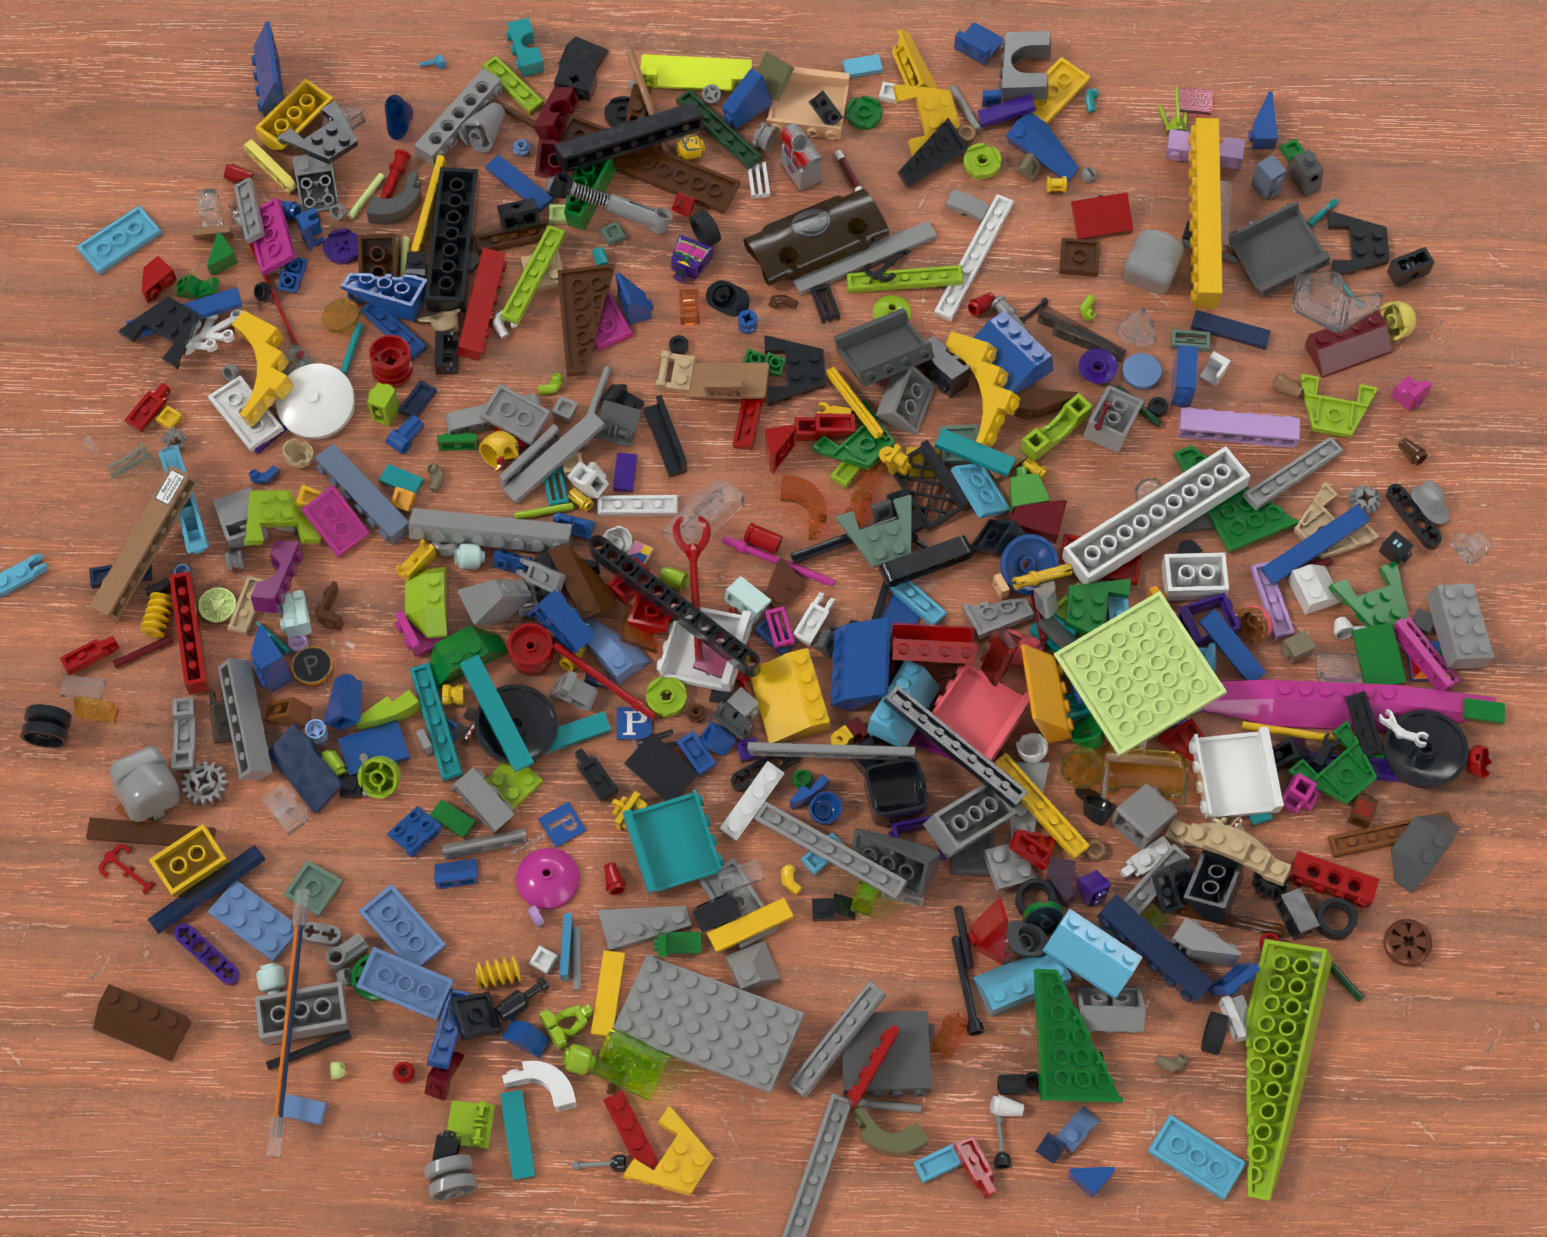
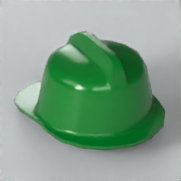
[1072,715,1105,755]

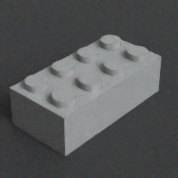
[1426,584,1494,669]
[923,784,1017,859]
[255,981,350,1045]

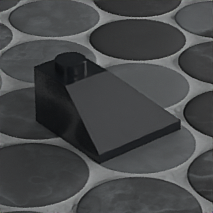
[971,519,1026,554]

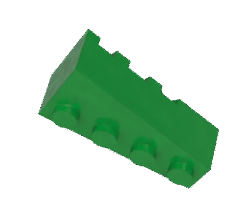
[564,158,616,230]

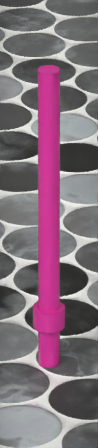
[722,535,836,587]

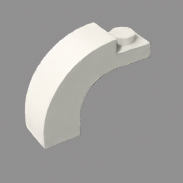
[502,1061,577,1112]

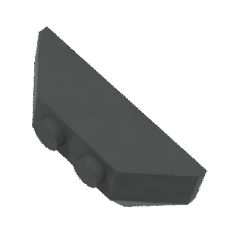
[1391,815,1459,893]

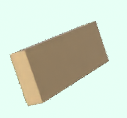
[227,575,265,636]

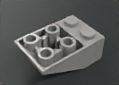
[292,154,339,213]
[213,487,270,552]
[1170,917,1242,968]

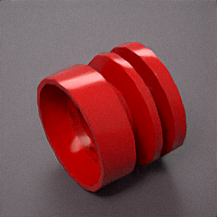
[369,335,413,387]

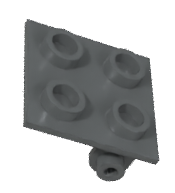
[593,400,642,448]

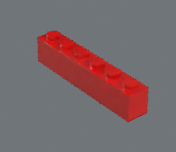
[456,247,508,361]
[169,571,210,695]

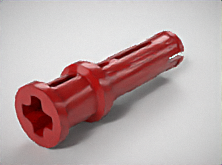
[379,149,411,199]

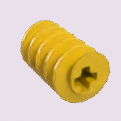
[139,592,174,638]
[475,956,522,989]

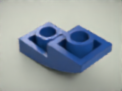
[277,257,309,294]

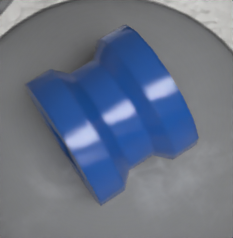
[738,310,757,334]

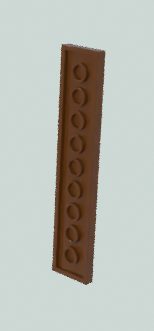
[556,114,740,214]

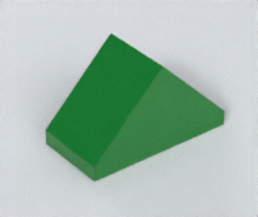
[207,232,238,275]

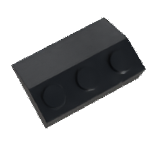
[1183,850,1244,925]

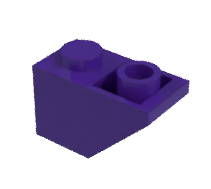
[1076,870,1111,907]

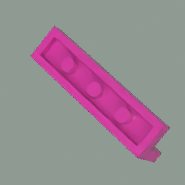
[1393,617,1460,691]

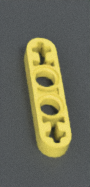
[243,139,297,193]

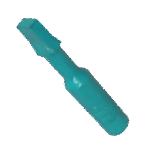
[1307,198,1339,228]
[256,621,291,655]

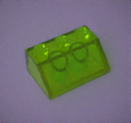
[591,1027,672,1101]

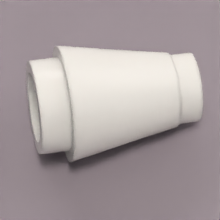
[990,1095,1024,1116]

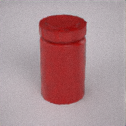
[744,523,783,554]

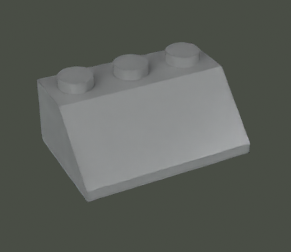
[876,367,936,435]
[1076,986,1145,1033]

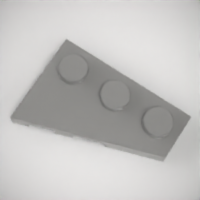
[962,598,1034,639]

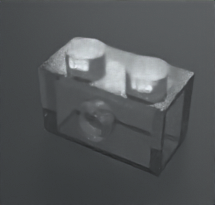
[197,188,224,227]

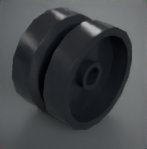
[20,704,72,748]

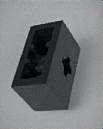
[554,64,597,102]
[497,198,540,233]
[1387,247,1435,287]

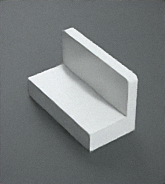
[1219,995,1248,1043]

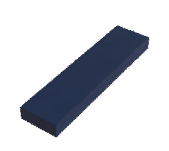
[1190,310,1271,350]

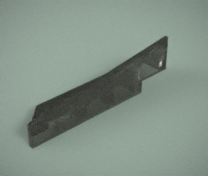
[1037,305,1126,363]

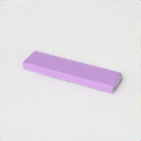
[1250,561,1295,640]

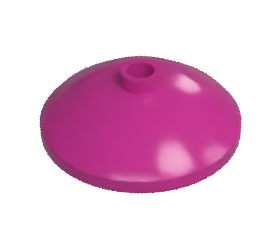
[516,848,580,910]

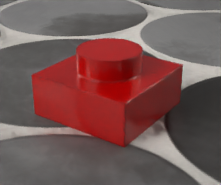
[671,192,696,217]

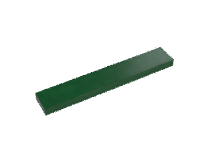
[676,89,762,170]

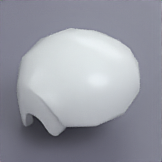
[603,526,632,554]
[1016,733,1049,763]

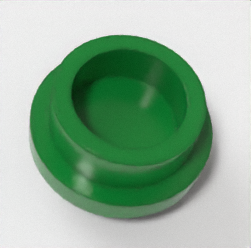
[792,769,813,789]

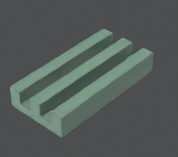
[1170,329,1210,352]

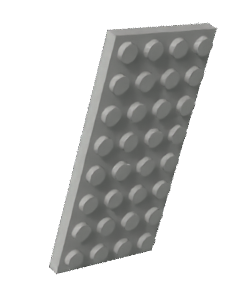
[612,955,805,1094]

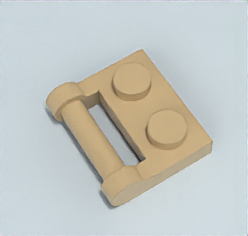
[654,351,695,394]

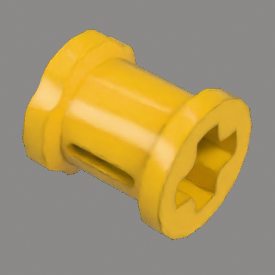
[1046,176,1067,194]

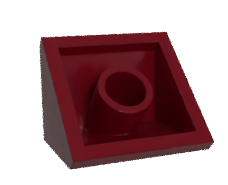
[535,138,574,178]

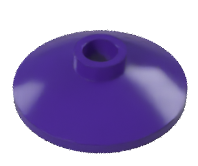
[1078,349,1118,384]

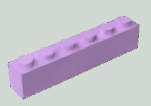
[1178,407,1300,448]

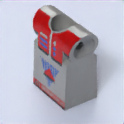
[780,123,822,192]

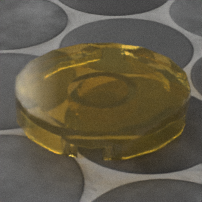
[322,298,361,334]

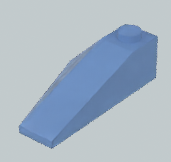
[585,619,651,686]

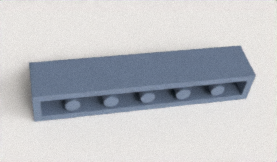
[315,443,409,545]

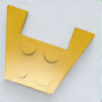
[892,84,960,156]
[623,1106,714,1196]

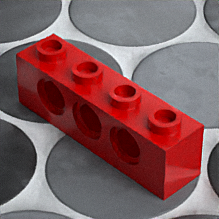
[1288,851,1380,908]

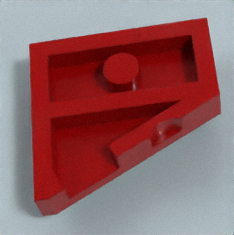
[1158,718,1205,762]
[1009,829,1056,871]

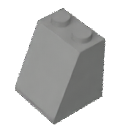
[457,579,532,625]
[1111,783,1178,851]

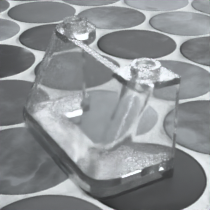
[1292,270,1383,333]

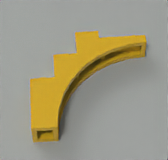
[232,310,294,428]
[945,331,1020,448]

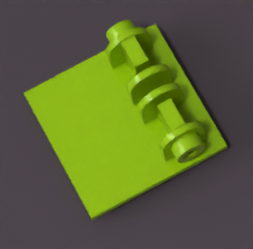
[447,1100,495,1149]

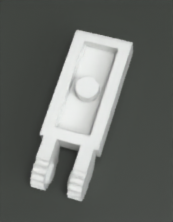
[793,592,835,646]

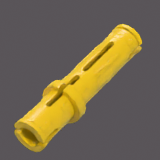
[1012,563,1072,590]

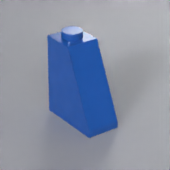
[722,69,772,128]
[323,674,362,731]

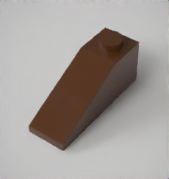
[1016,388,1078,420]

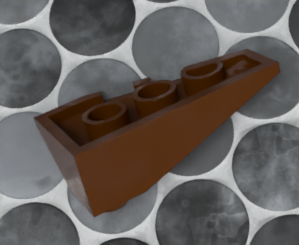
[548,543,619,622]

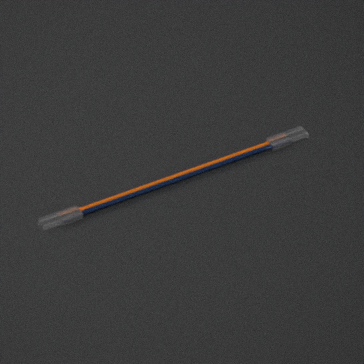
[266,889,310,1158]

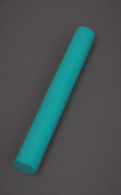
[340,322,364,376]

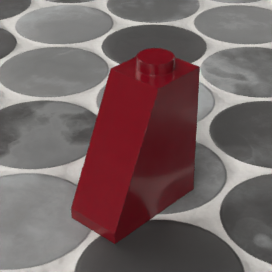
[1008,500,1067,544]

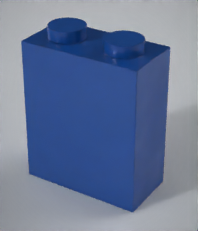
[1171,345,1198,408]

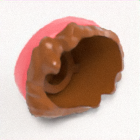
[1237,605,1273,644]

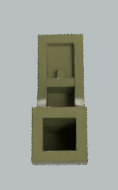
[853,1105,929,1157]

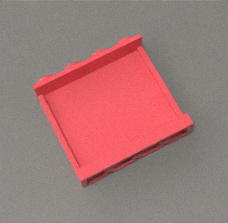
[930,663,1030,762]

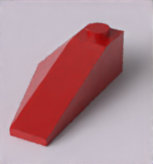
[968,898,1009,965]

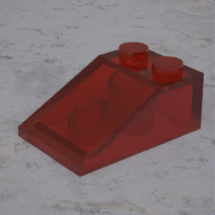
[980,628,1022,687]

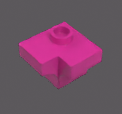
[1391,375,1432,411]
[1282,773,1320,815]

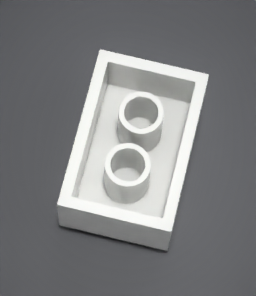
[1161,553,1229,601]

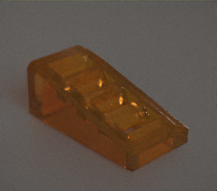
[679,289,700,325]

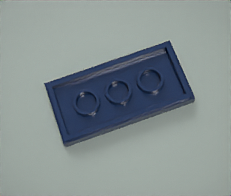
[268,724,344,814]

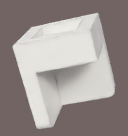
[1200,351,1231,387]

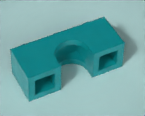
[505,17,544,77]

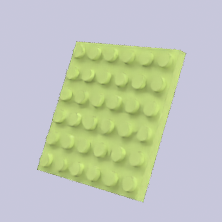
[1054,591,1227,757]

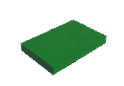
[1351,622,1406,685]

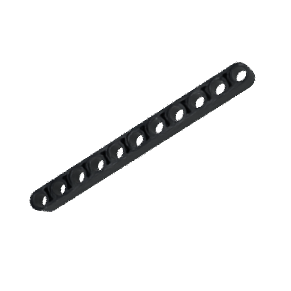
[588,535,761,677]

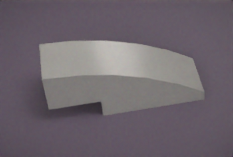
[1034,580,1058,619]

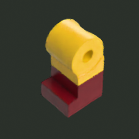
[831,716,870,745]

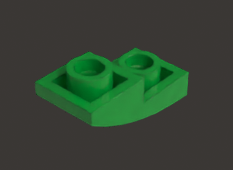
[742,348,786,377]

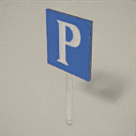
[512,802,587,854]

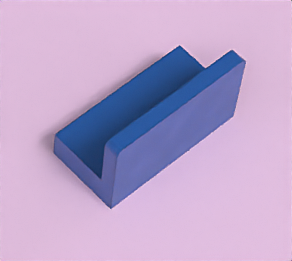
[434,859,479,889]

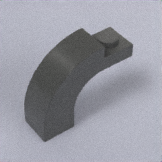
[366,170,422,225]

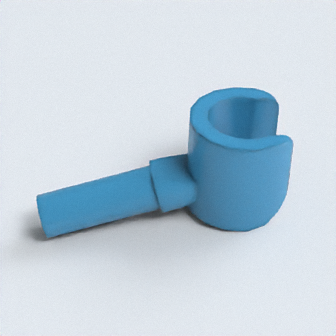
[419,54,447,69]

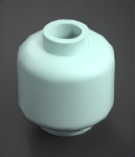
[454,544,485,570]
[256,963,287,994]

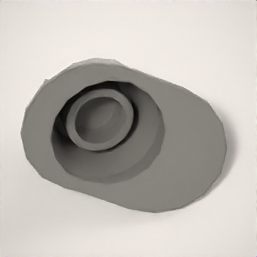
[1410,480,1449,524]

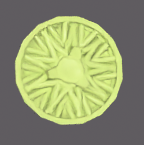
[198,587,236,623]

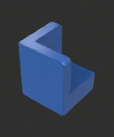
[700,721,736,756]

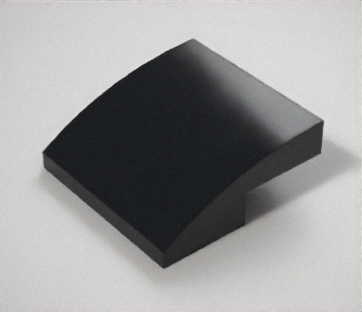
[1151,858,1193,915]

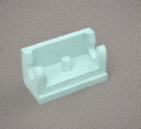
[724,576,771,624]

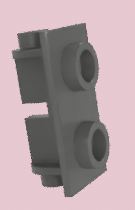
[711,701,754,741]

